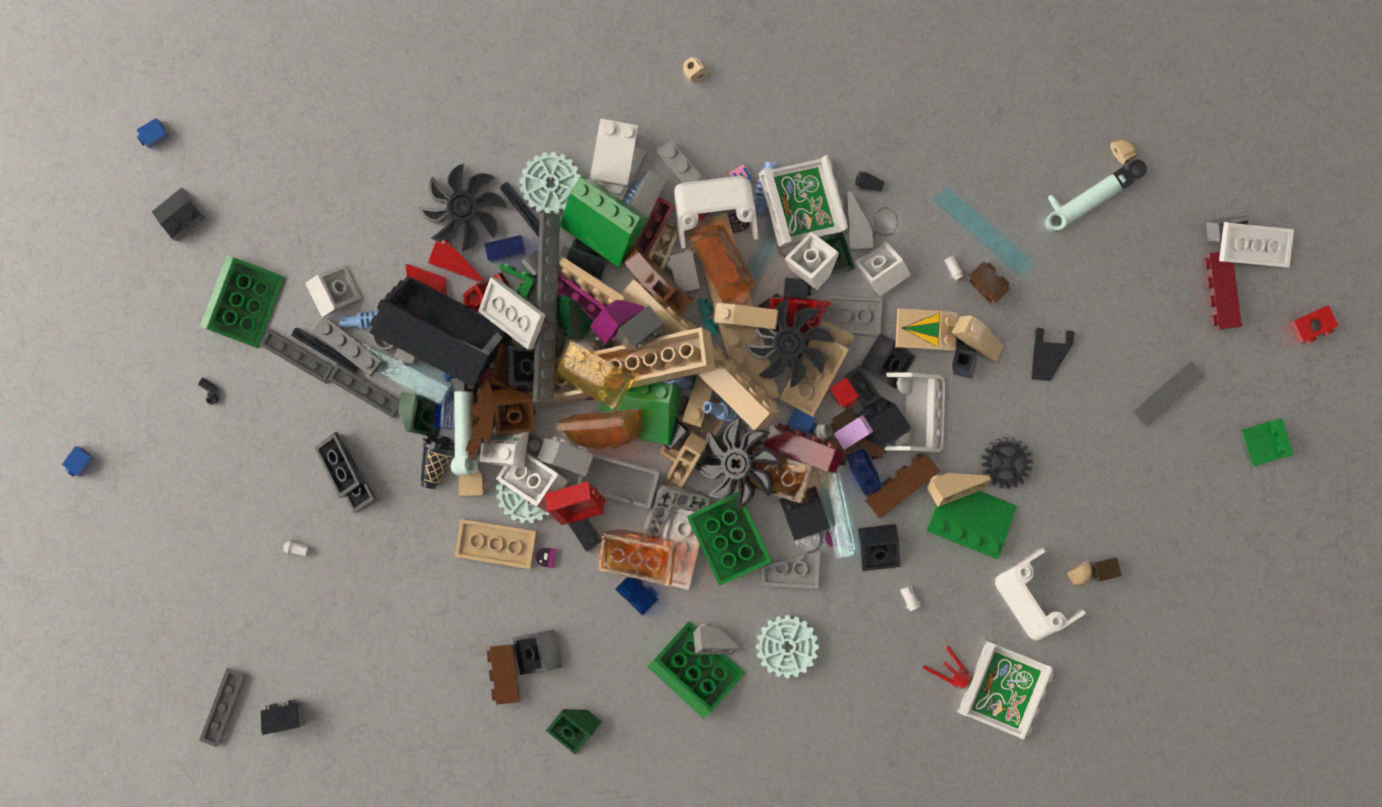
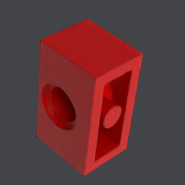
[1290,305,1338,344]
[828,378,859,409]

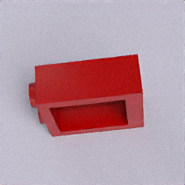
[545,482,606,525]

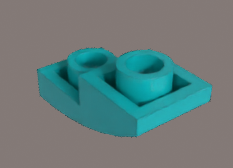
[697,297,719,337]

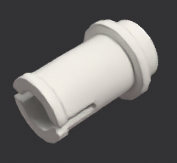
[944,255,965,281]
[283,540,308,557]
[900,585,921,611]

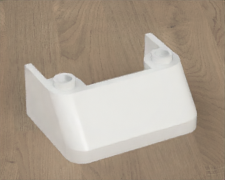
[674,176,758,248]
[885,373,945,452]
[995,548,1086,641]

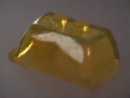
[555,339,635,411]

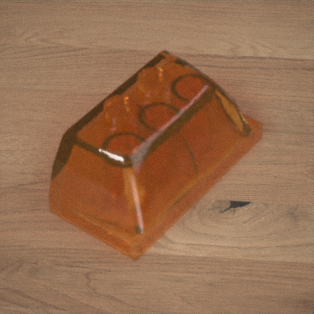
[686,219,757,304]
[556,409,642,450]
[737,443,814,503]
[598,529,678,586]

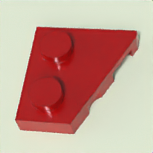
[405,264,448,296]

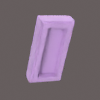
[834,415,873,450]

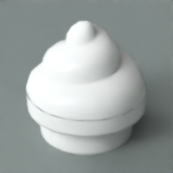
[813,422,833,442]

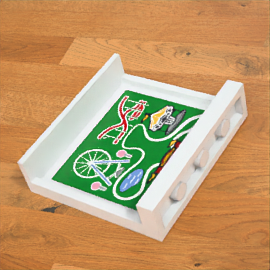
[759,155,848,247]
[958,641,1054,740]

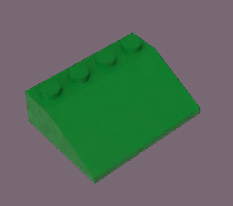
[560,177,649,267]
[200,255,285,348]
[599,382,682,445]
[924,491,1017,559]
[687,492,772,586]
[647,621,745,719]

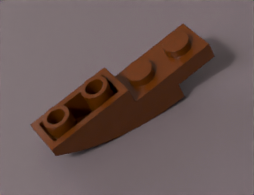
[624,247,694,315]
[465,380,494,460]

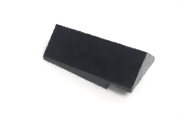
[314,432,380,513]

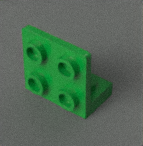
[497,263,536,301]
[1241,418,1294,466]

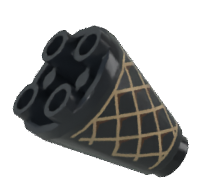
[420,433,455,489]

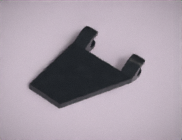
[1031,328,1075,381]

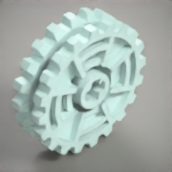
[519,152,581,215]
[496,483,550,523]
[756,615,819,678]

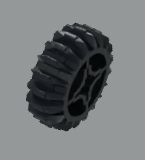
[981,437,1033,489]

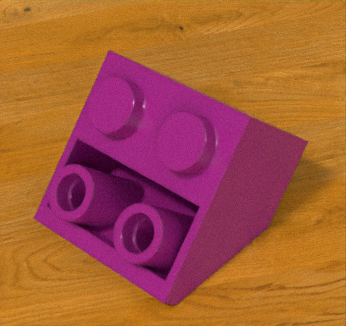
[590,299,645,344]

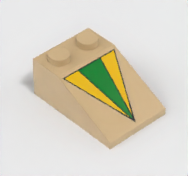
[895,308,958,351]

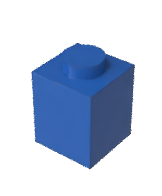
[136,118,169,148]
[786,408,817,436]
[62,446,95,477]

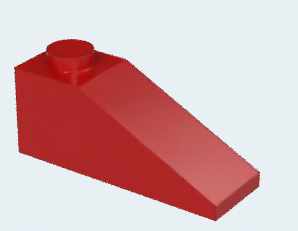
[428,240,485,283]

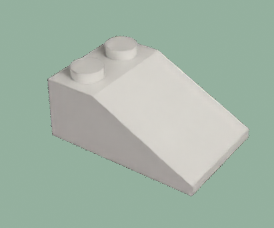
[590,119,638,186]
[496,453,568,513]

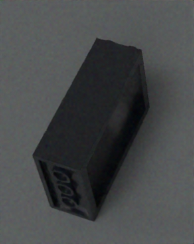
[369,276,507,387]

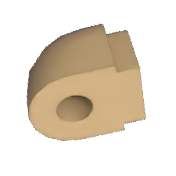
[683,58,708,83]
[1110,139,1138,166]
[1067,560,1093,586]

